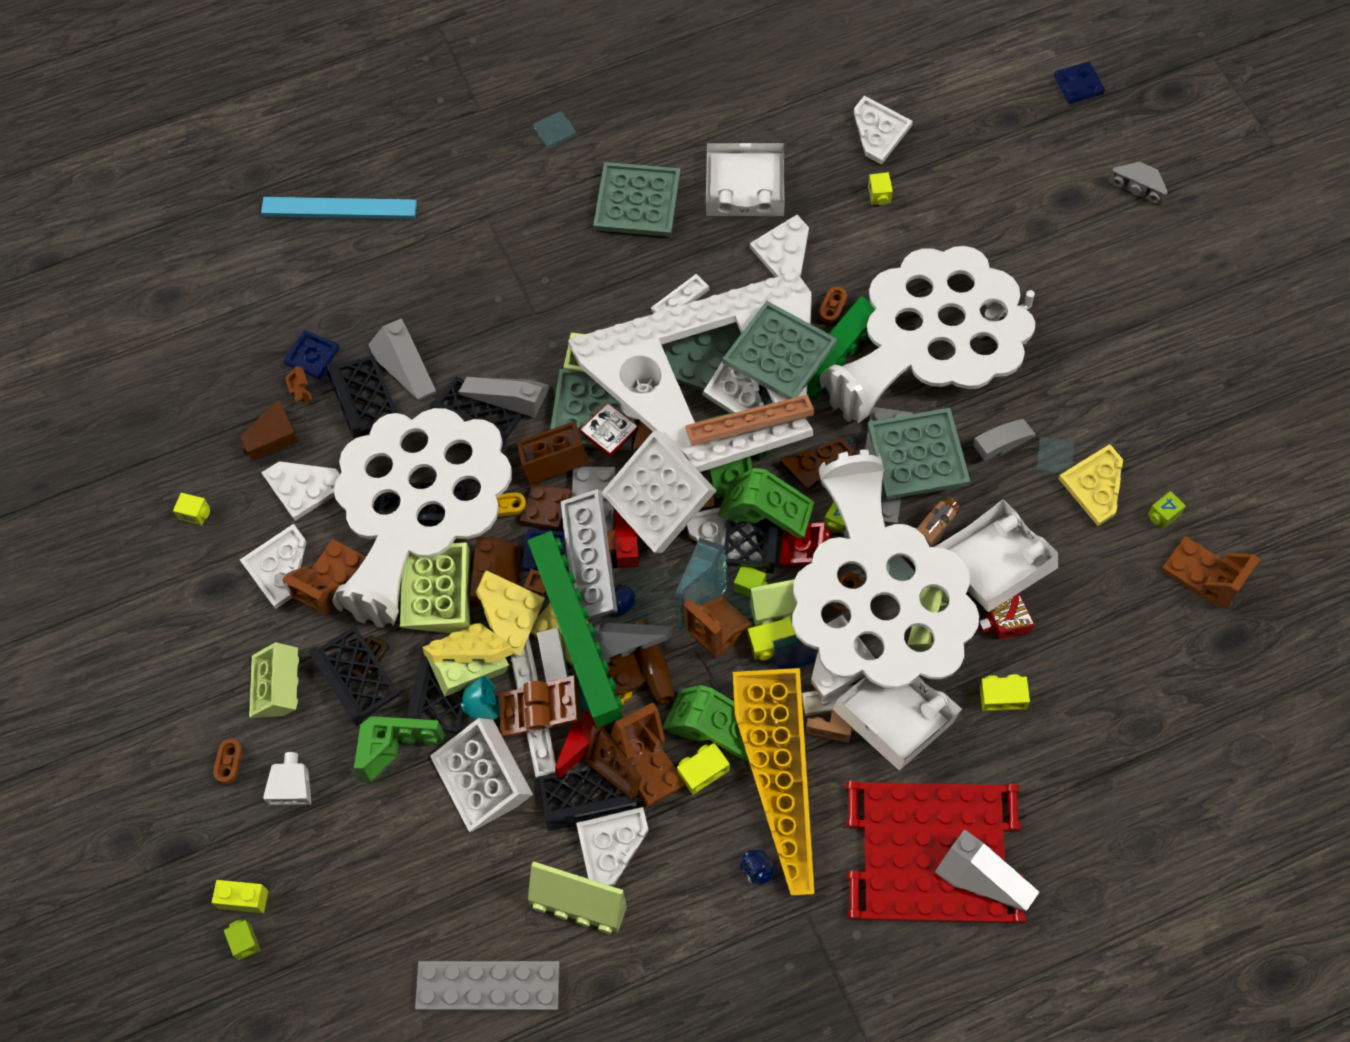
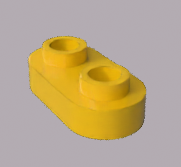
[496,493,526,517]

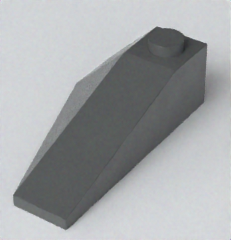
[592,623,675,663]

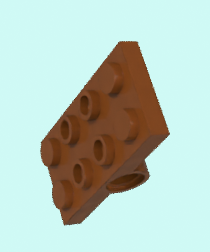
[499,676,581,738]

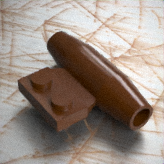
[607,620,675,705]

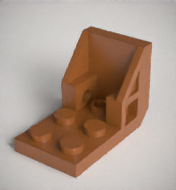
[1161,536,1261,608]
[282,539,366,616]
[684,596,753,658]
[610,703,686,808]

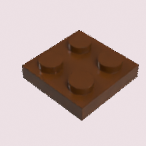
[520,484,573,530]

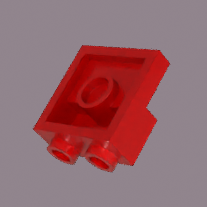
[780,522,833,567]

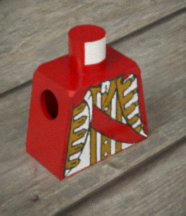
[978,593,1035,640]

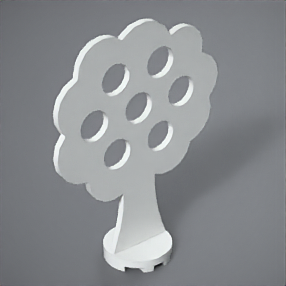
[820,246,1035,424]
[332,408,512,628]
[792,450,979,689]

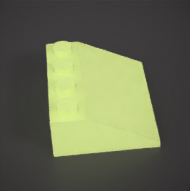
[400,543,471,633]
[528,861,627,934]

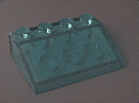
[675,538,727,630]

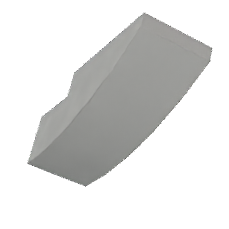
[973,419,1036,461]

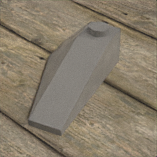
[368,318,437,401]
[459,377,550,418]
[935,829,1039,912]

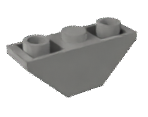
[1109,162,1168,206]

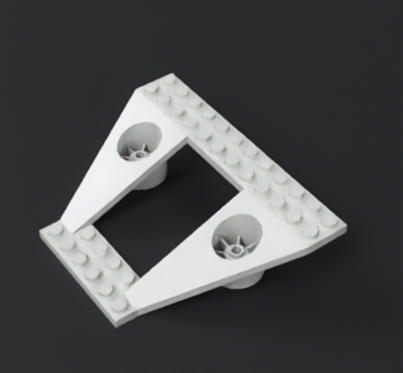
[568,271,813,472]

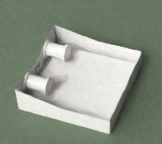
[706,143,784,216]
[602,431,716,553]
[935,499,1058,612]
[833,676,962,770]

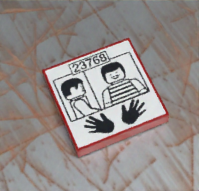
[580,403,638,457]

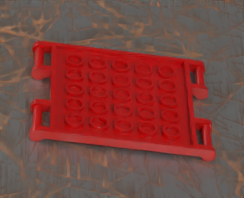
[846,781,1027,924]

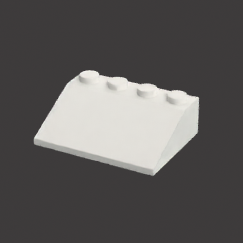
[430,718,533,832]

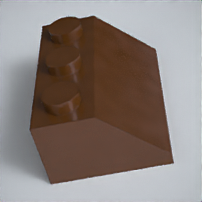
[517,421,589,484]
[470,537,522,606]

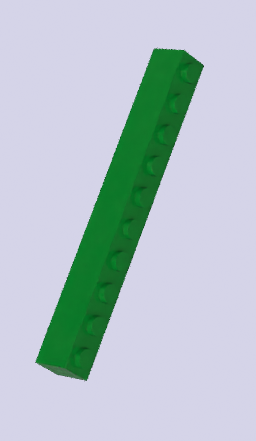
[752,296,875,461]
[528,531,624,728]

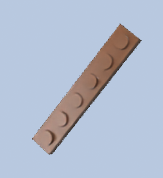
[685,395,814,446]

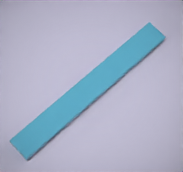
[261,197,417,220]

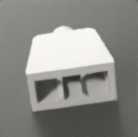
[263,752,311,805]

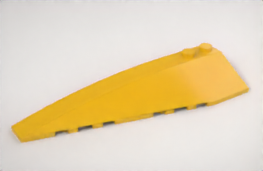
[733,668,814,896]

